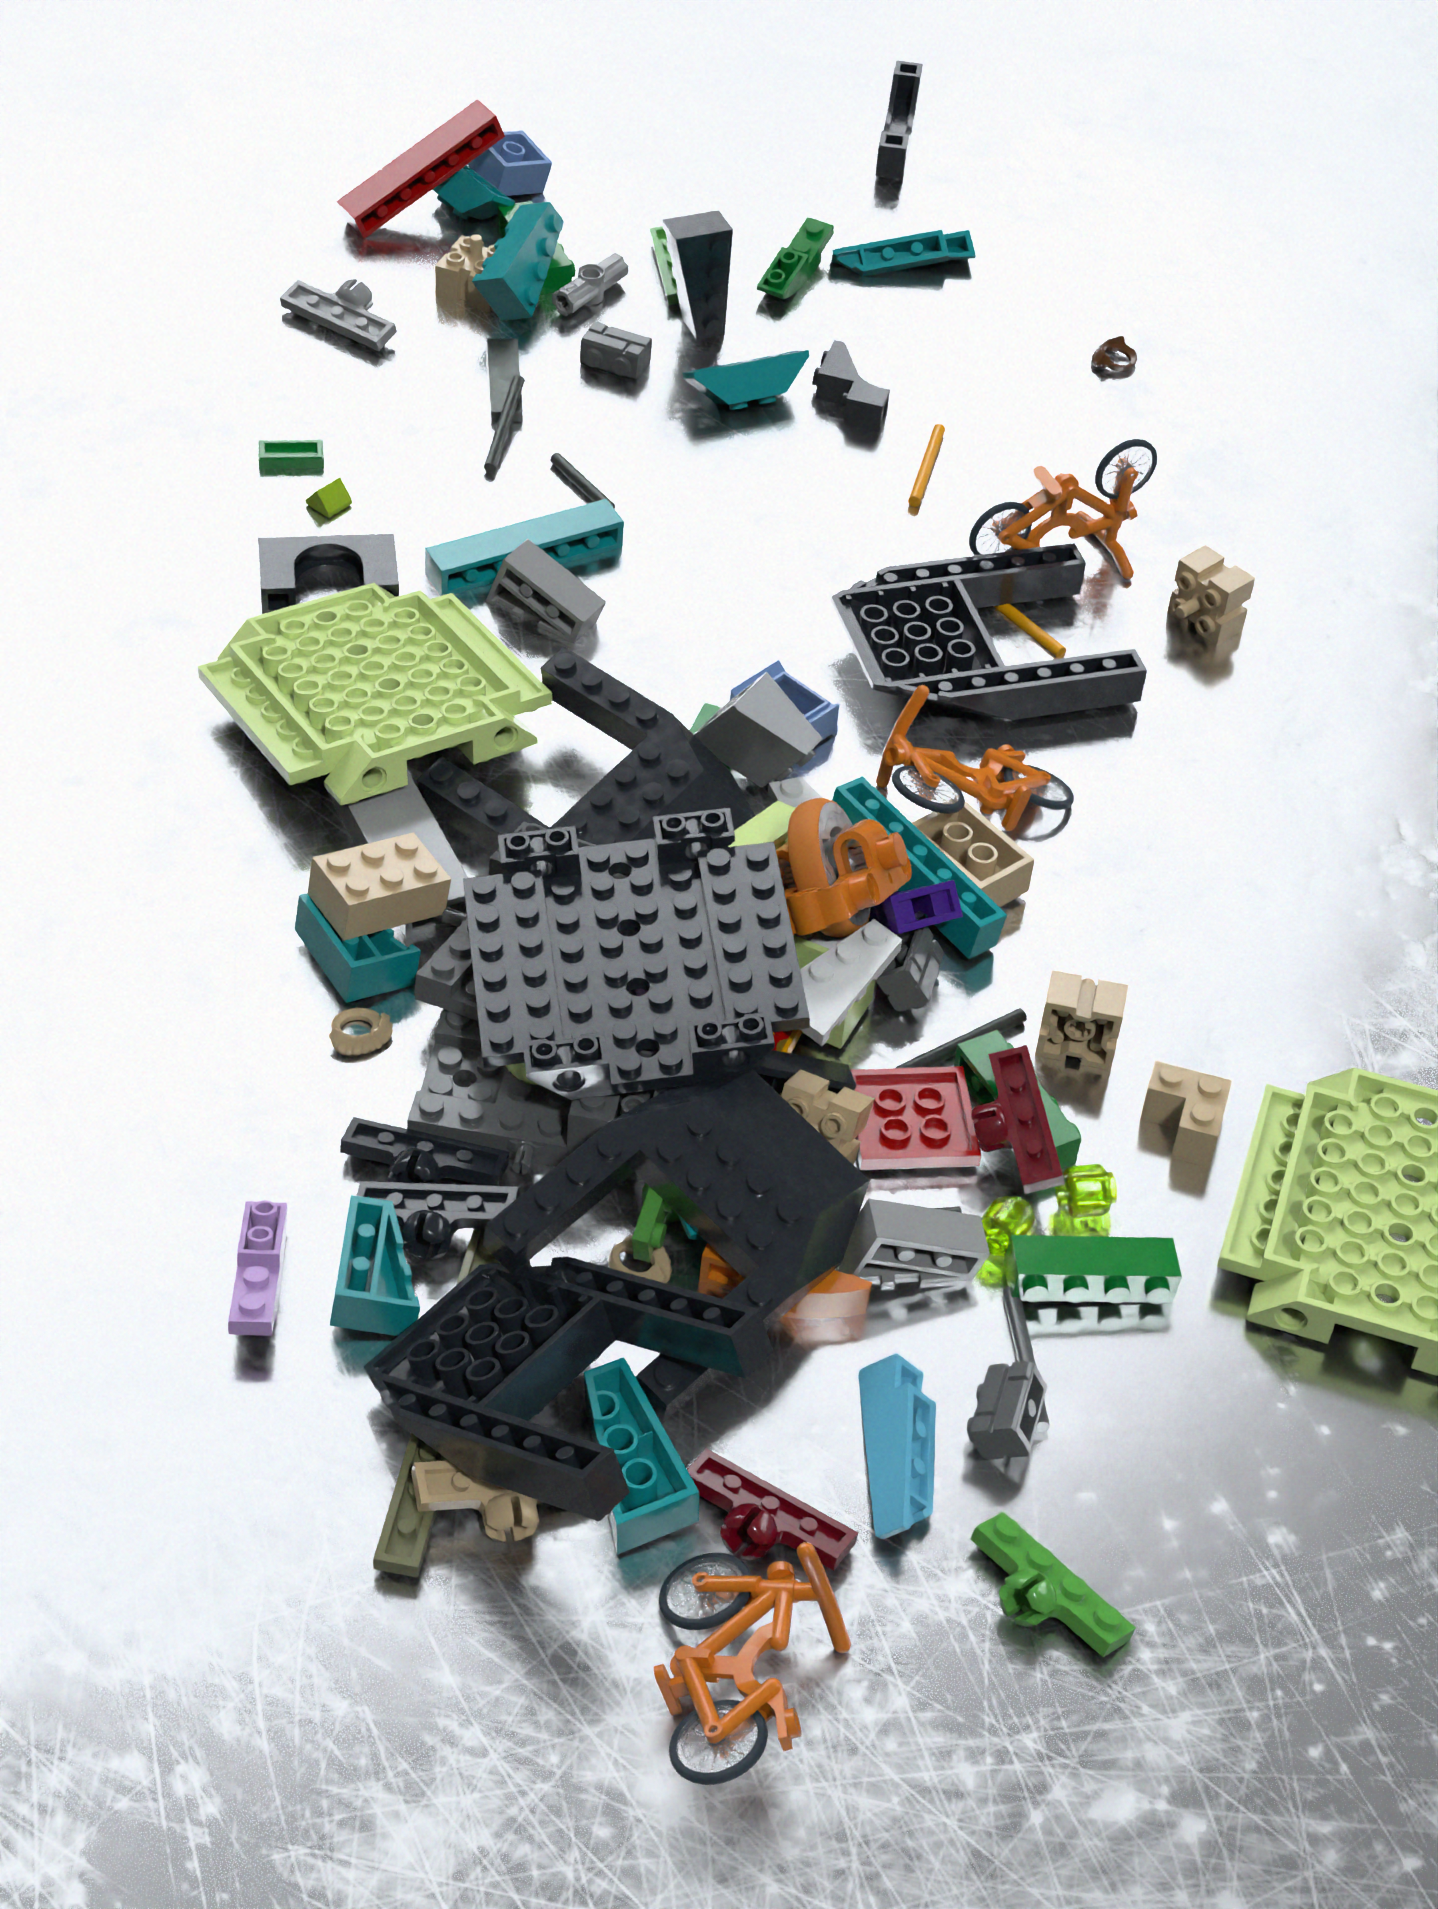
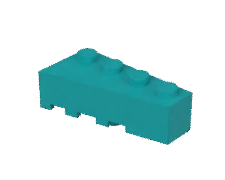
[584,1357,699,1555]

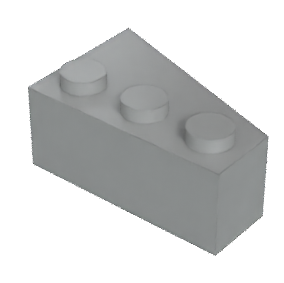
[485,539,607,643]
[838,1198,990,1286]

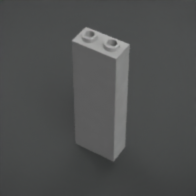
[327,770,468,939]

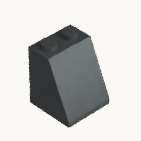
[694,672,823,788]

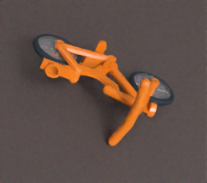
[969,438,1158,579]
[876,685,1074,831]
[653,1542,851,1785]

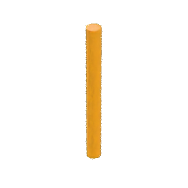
[908,423,946,507]
[994,604,1067,657]

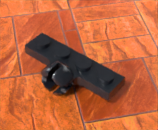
[340,1116,510,1186]
[356,1181,521,1260]

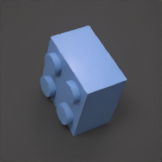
[467,130,553,196]

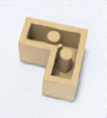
[1140,1060,1232,1168]

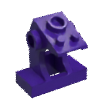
[869,880,963,934]

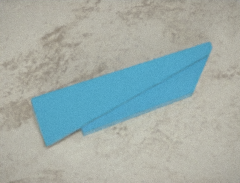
[858,1353,936,1539]

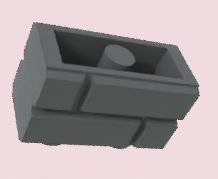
[580,321,652,380]
[876,926,944,1012]
[966,1361,1048,1460]

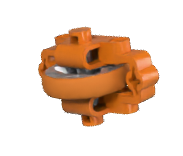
[776,798,912,938]

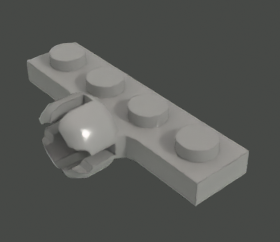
[279,279,397,351]

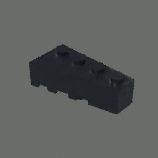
[661,210,733,340]

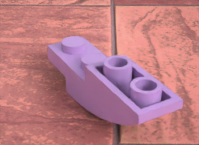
[228,1200,288,1336]

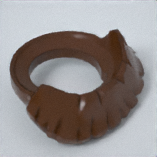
[1091,335,1138,372]

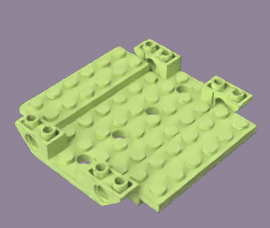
[197,583,552,806]
[1217,1067,1438,1376]

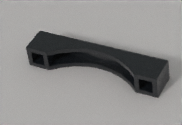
[875,60,923,180]

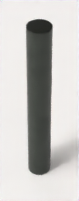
[550,452,615,509]

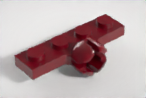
[971,1045,1065,1194]
[687,1448,859,1571]

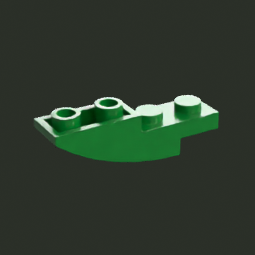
[756,217,834,299]

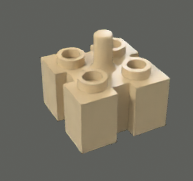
[435,235,496,313]
[1167,544,1256,646]
[1035,970,1129,1071]
[781,1069,874,1165]

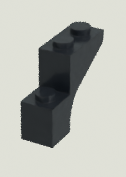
[812,339,891,432]

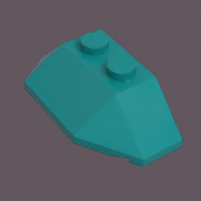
[433,165,515,220]
[682,350,810,410]

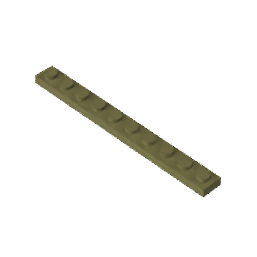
[373,1229,501,1577]

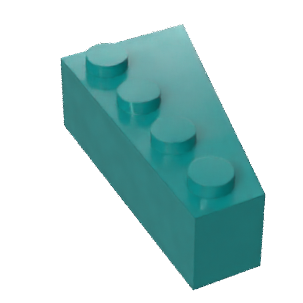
[472,202,564,321]

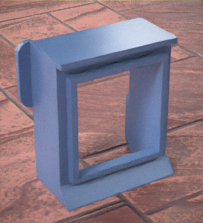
[729,660,840,741]

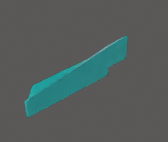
[830,229,976,277]

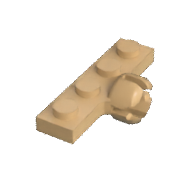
[411,1460,544,1543]

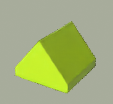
[305,477,352,518]

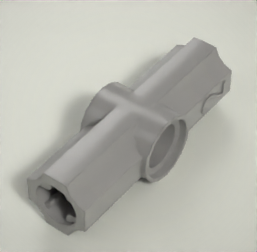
[552,253,629,316]

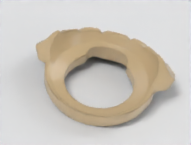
[328,1008,393,1056]
[608,1234,672,1283]

